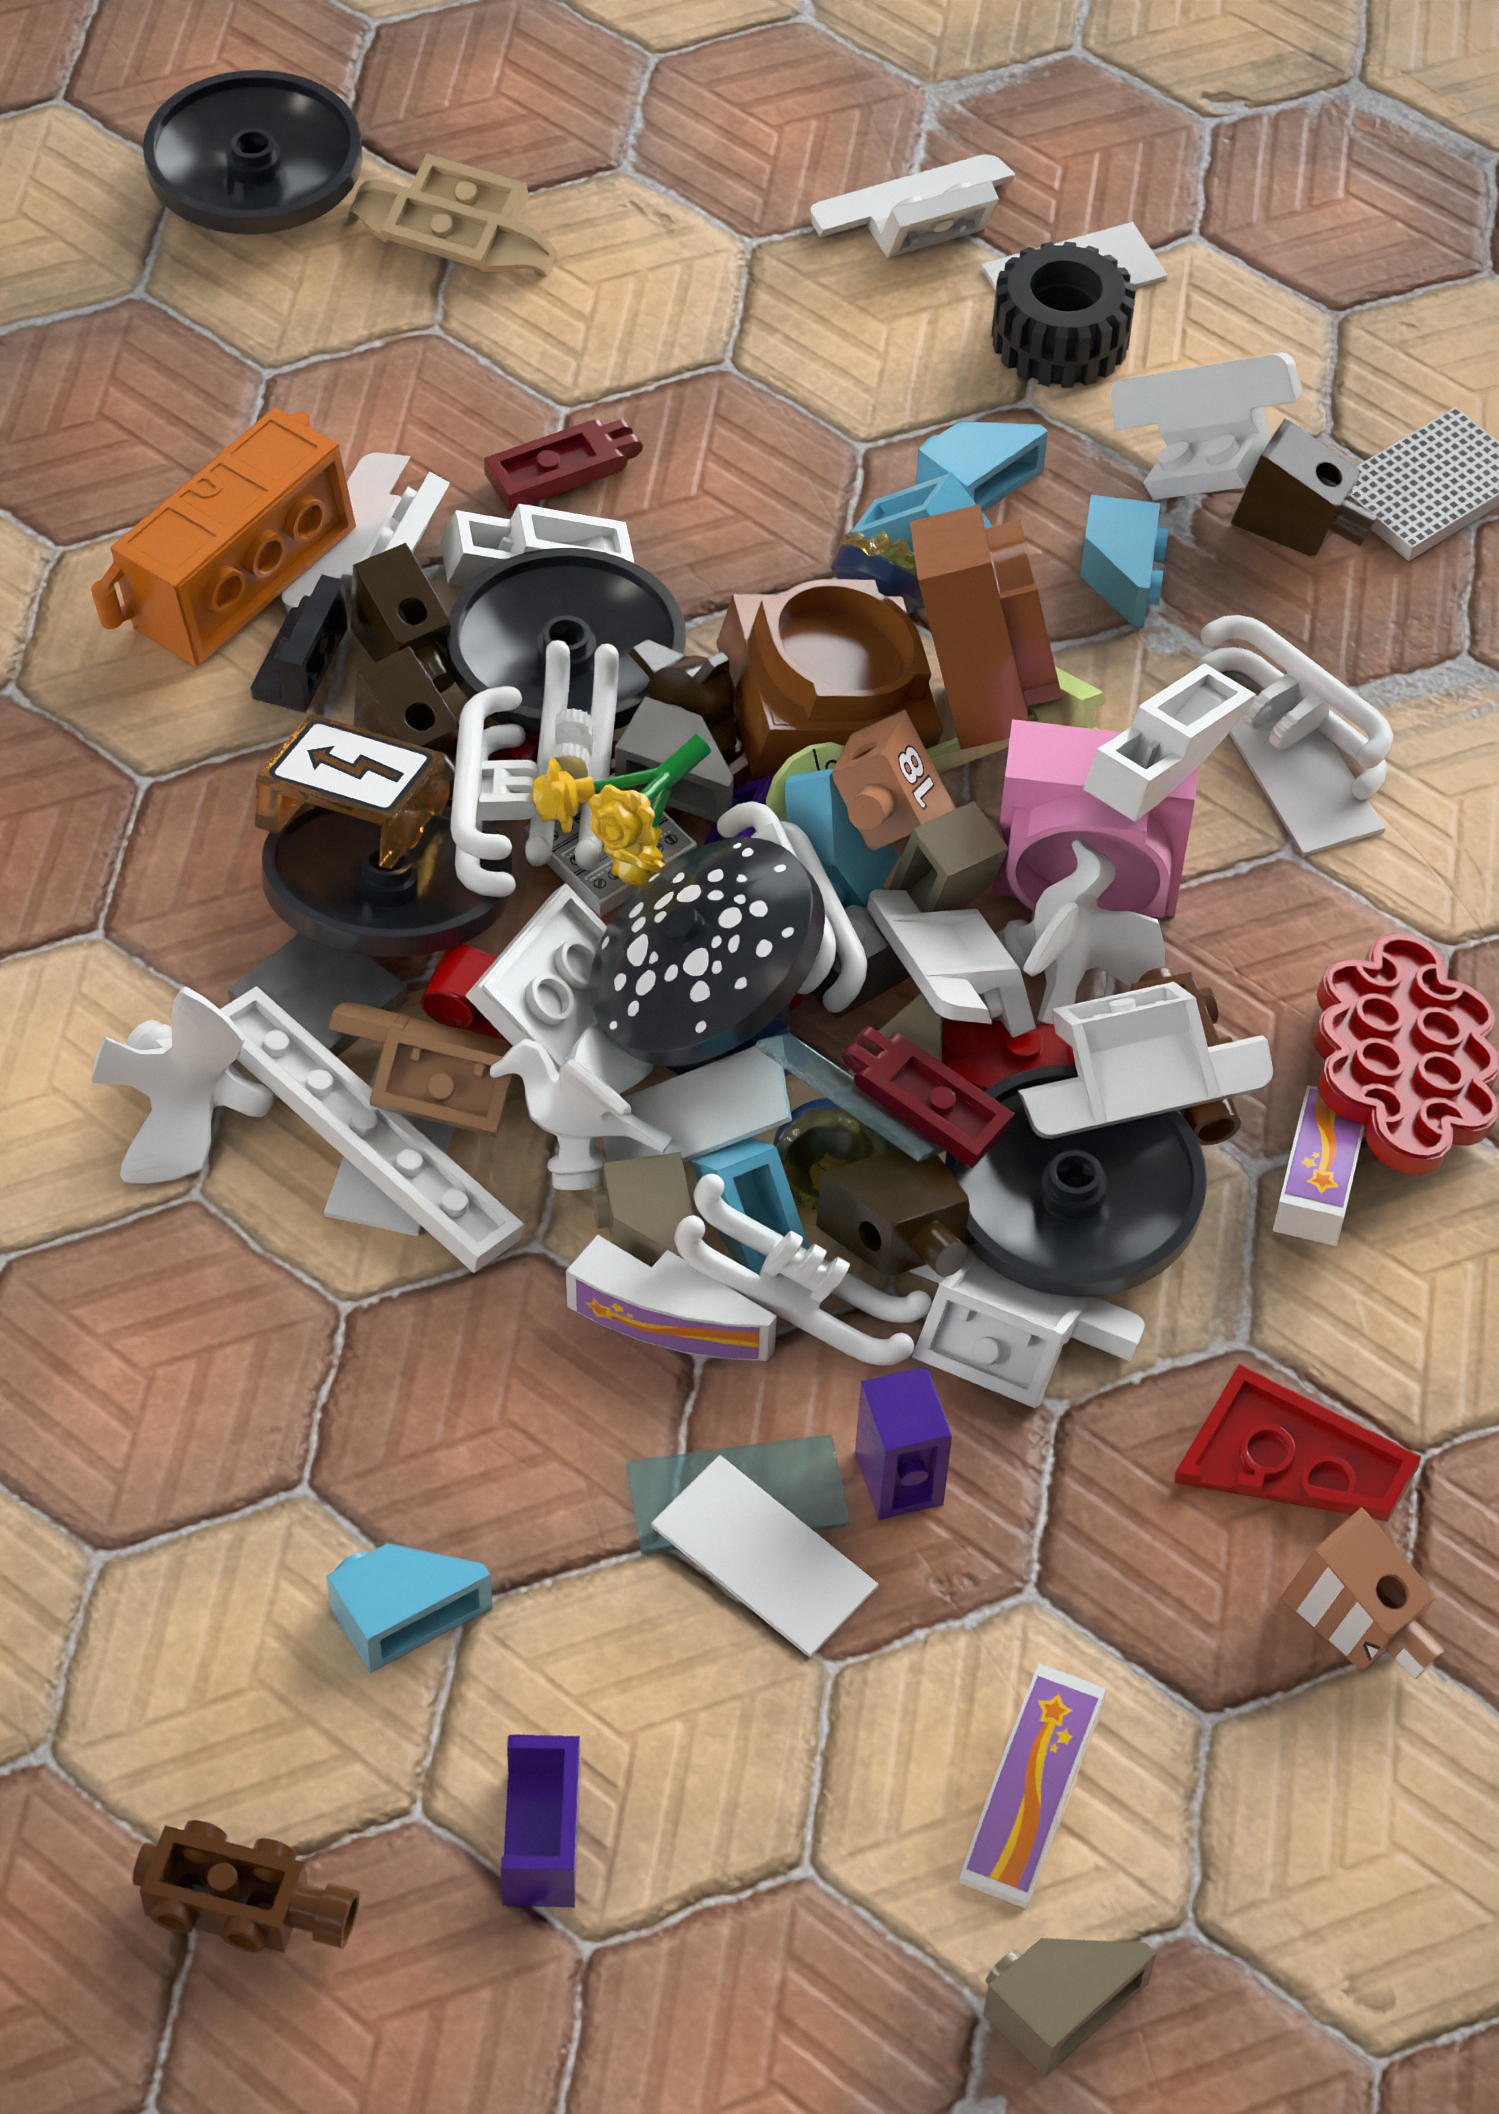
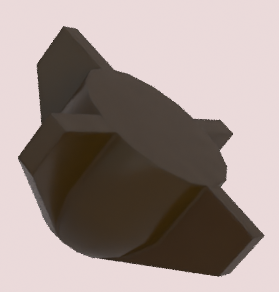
[628,640,737,755]

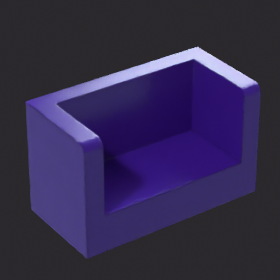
[855,1367,952,1520]
[500,1734,581,1907]

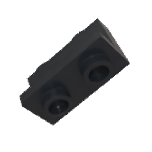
[251,574,348,713]

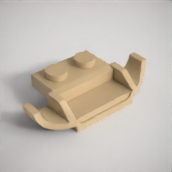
[348,153,558,277]

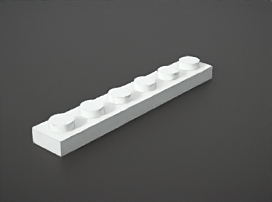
[220,986,524,1273]

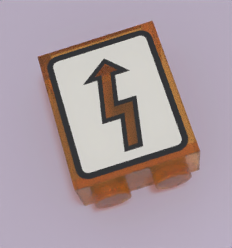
[255,713,450,869]

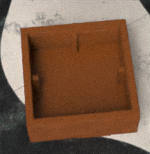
[909,504,1062,750]
[716,579,943,778]

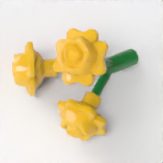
[532,734,712,887]

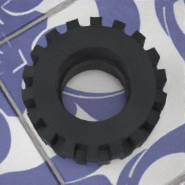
[991,241,1136,388]

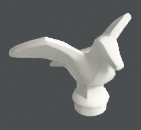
[995,839,1165,1024]
[91,987,278,1185]
[490,1028,671,1190]

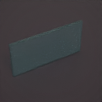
[755,1033,946,1161]
[626,1434,850,1554]

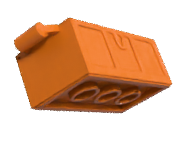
[91,407,356,667]

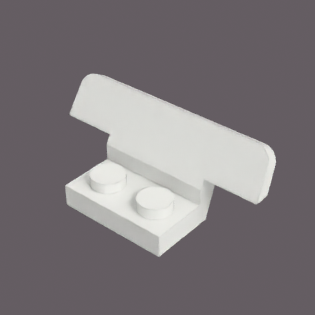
[811,155,1016,258]
[1110,352,1303,500]
[282,453,450,613]
[866,889,1036,1038]
[1018,982,1273,1139]
[909,1245,1145,1408]

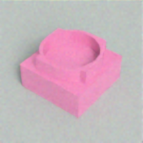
[991,719,1198,921]

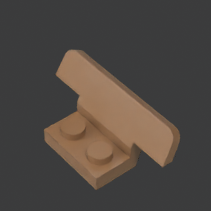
[328,1002,522,1137]

